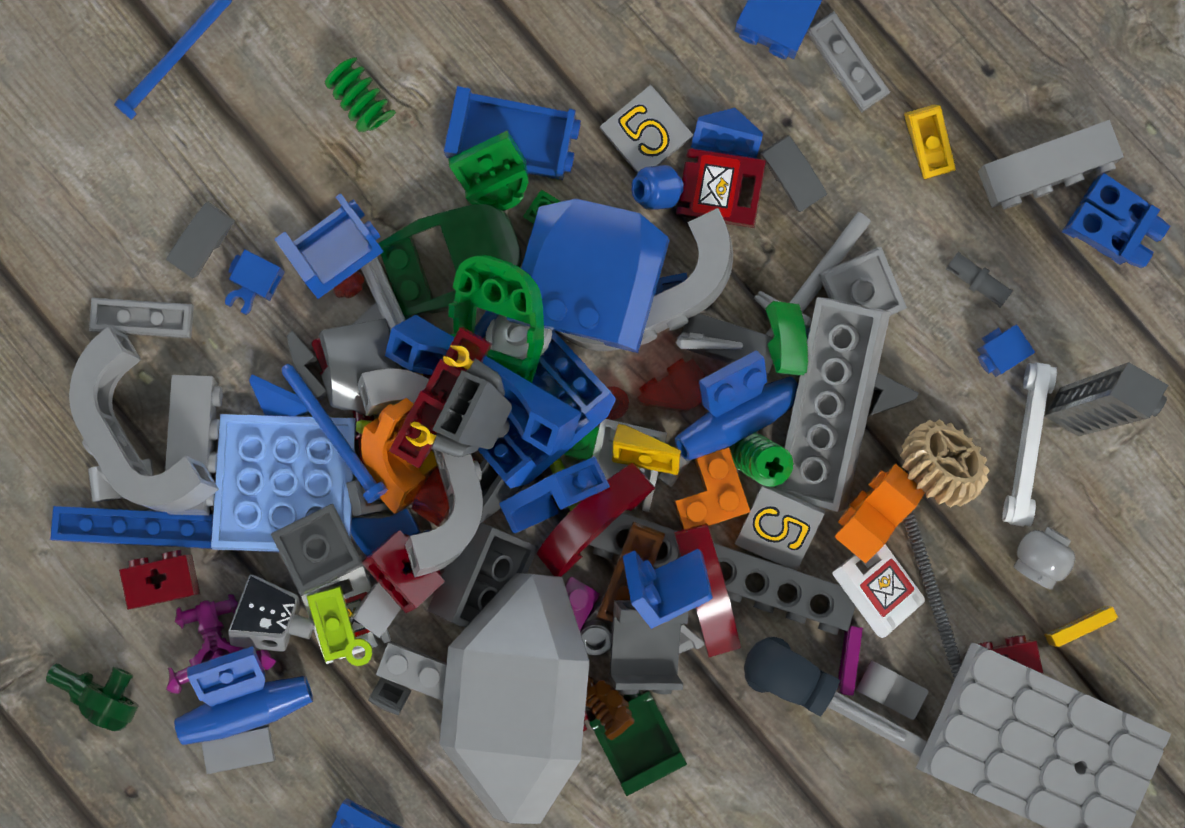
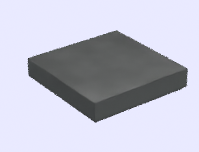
[271,503,363,596]

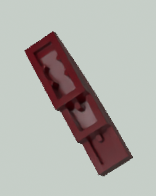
[389,327,492,468]

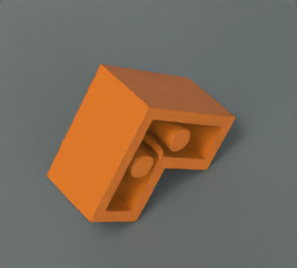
[673,447,750,530]
[834,464,926,564]

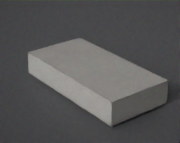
[201,727,276,774]

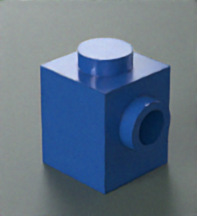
[977,324,1035,377]

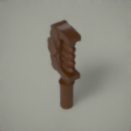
[586,674,635,740]

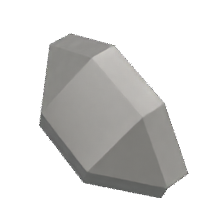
[439,573,589,824]

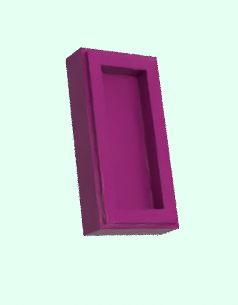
[837,626,863,696]

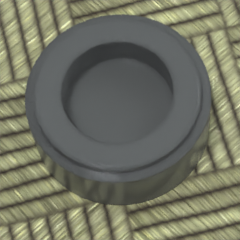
[580,620,612,655]

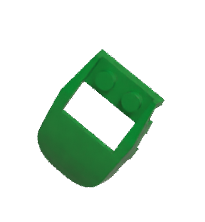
[448,255,544,383]

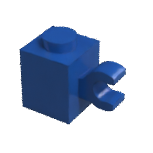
[225,249,285,315]

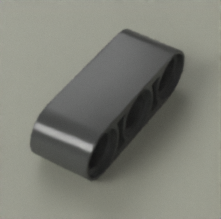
[682,314,773,375]

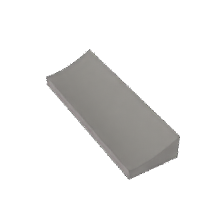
[776,297,891,512]

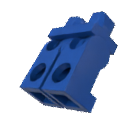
[1062,173,1170,268]

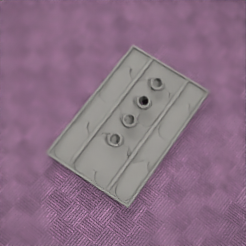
[916,642,1171,828]

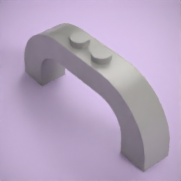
[557,208,733,351]
[69,326,219,512]
[358,369,483,577]

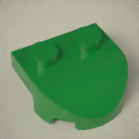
[448,130,529,211]

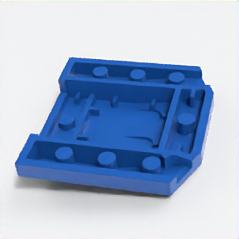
[506,198,670,353]
[478,330,616,489]

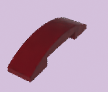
[536,463,655,577]
[674,523,741,657]

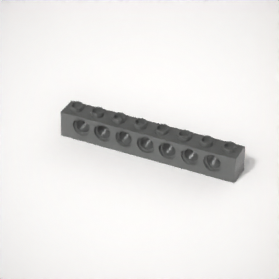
[1044,362,1169,436]
[589,513,856,635]

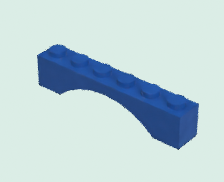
[385,315,581,456]

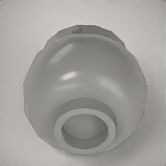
[1013,527,1075,590]

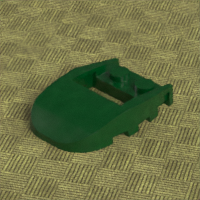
[378,204,522,320]

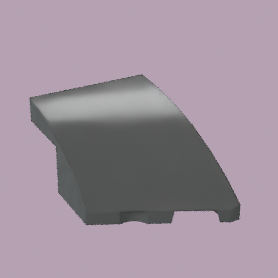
[319,318,398,417]

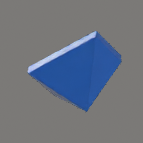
[691,108,763,159]
[249,374,310,417]

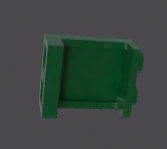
[589,690,687,797]

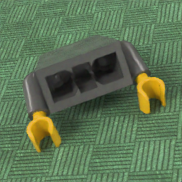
[406,345,512,457]

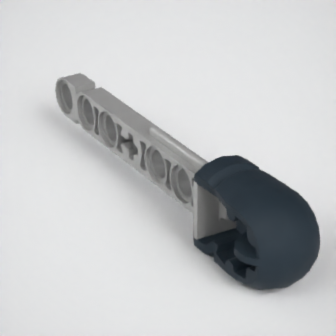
[744,636,927,757]

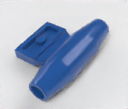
[675,350,798,461]
[174,646,313,745]

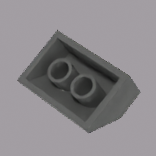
[427,523,538,628]

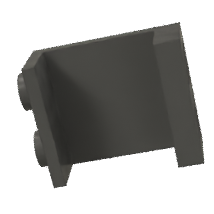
[609,600,689,694]

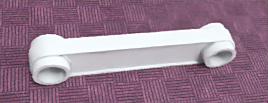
[1002,362,1057,527]

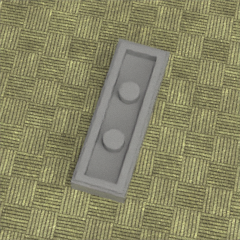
[807,11,890,113]
[89,298,194,339]

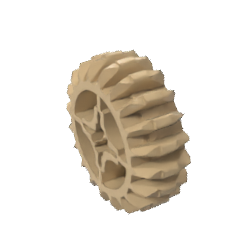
[900,419,990,508]

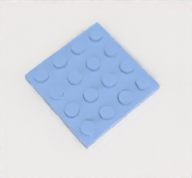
[211,414,356,551]

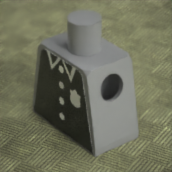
[228,574,315,652]

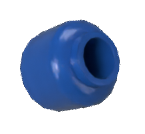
[632,165,683,210]

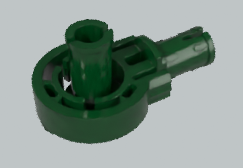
[46,663,139,732]

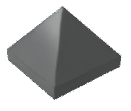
[368,677,411,715]

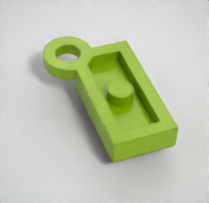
[307,585,373,666]

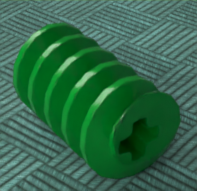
[325,57,396,132]
[730,432,794,487]

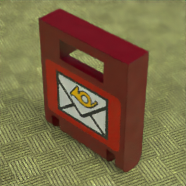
[676,149,766,228]

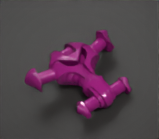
[166,594,276,694]

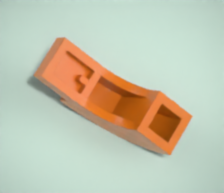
[361,398,426,514]

